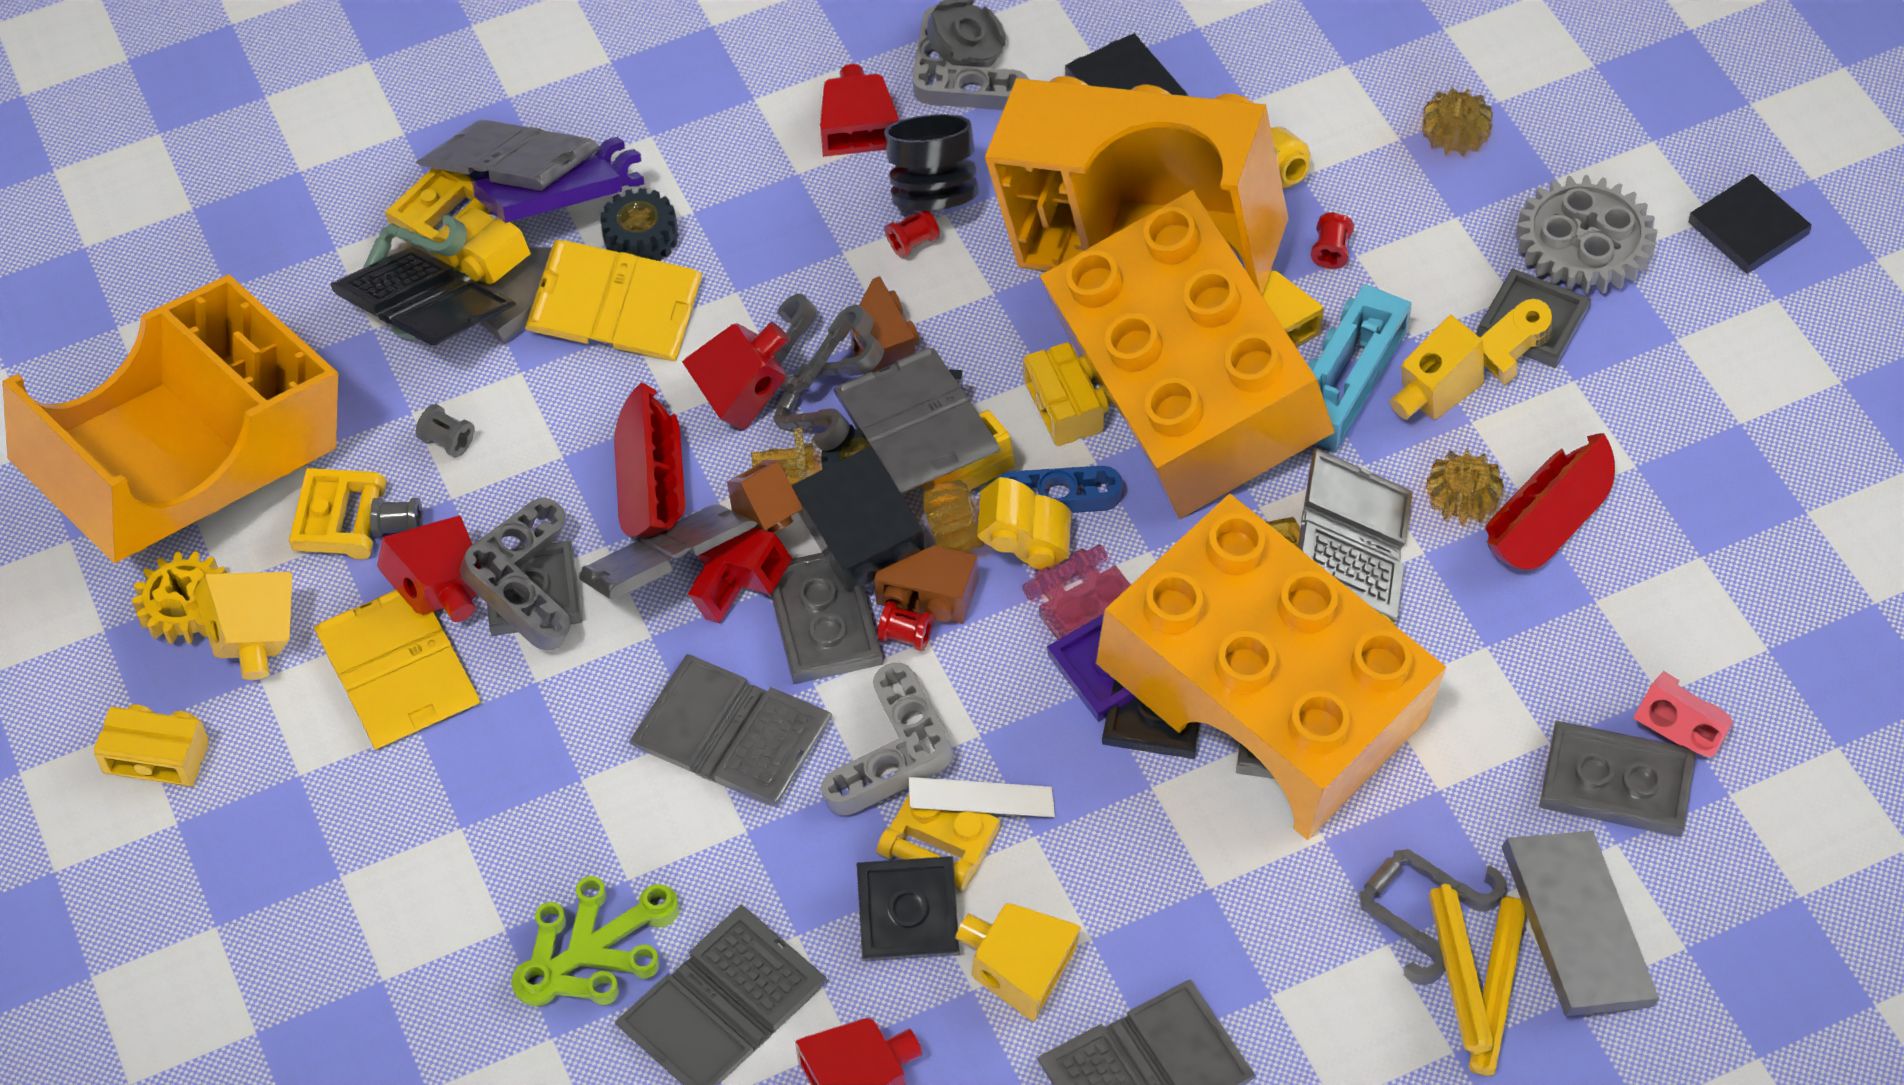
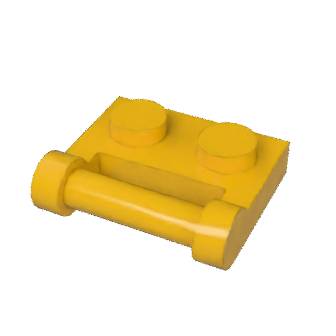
[385,168,491,256]
[289,468,387,560]
[876,795,1000,891]

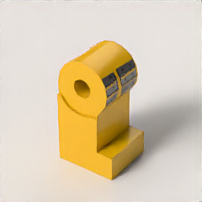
[1480,299,1552,386]

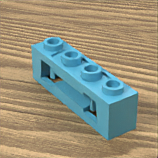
[1308,284,1412,453]

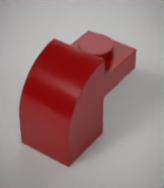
[687,528,792,623]

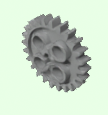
[1516,175,1657,294]

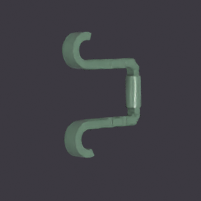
[363,215,467,340]

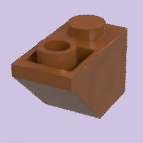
[850,277,920,374]
[727,460,803,533]
[874,545,978,624]

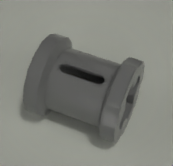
[415,404,475,458]
[370,498,423,538]

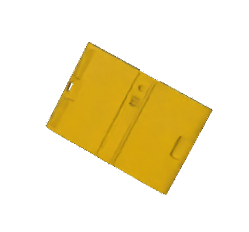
[525,240,703,362]
[313,590,481,750]

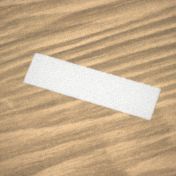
[908,777,1055,817]

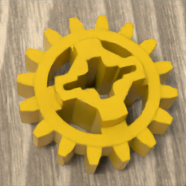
[132,551,227,644]

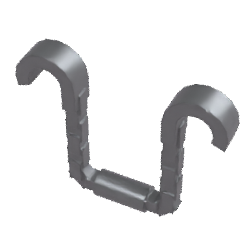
[774,294,873,393]
[773,334,884,451]
[1359,848,1505,985]

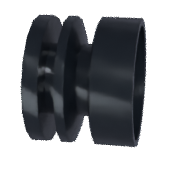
[884,114,979,211]

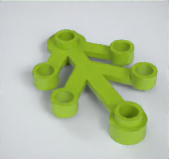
[511,876,679,1007]

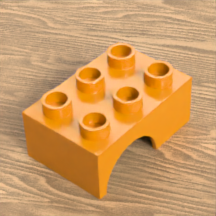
[985,76,1289,295]
[1040,190,1335,520]
[2,274,338,564]
[1096,493,1446,840]

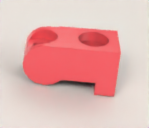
[1633,671,1733,757]

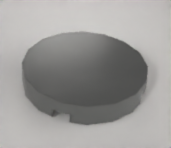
[927,0,1006,68]

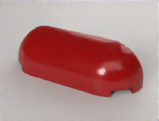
[614,382,685,538]
[1485,433,1615,570]

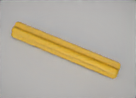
[1428,884,1493,1056]
[1468,896,1526,1076]

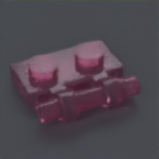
[1022,544,1131,640]

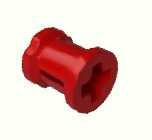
[884,211,940,258]
[1310,212,1354,269]
[877,601,934,651]

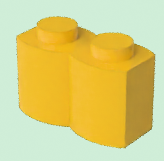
[433,208,531,284]
[977,477,1072,570]

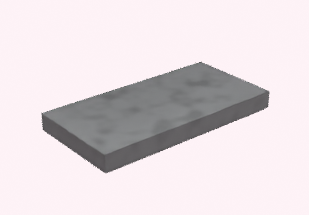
[1502,831,1659,1016]

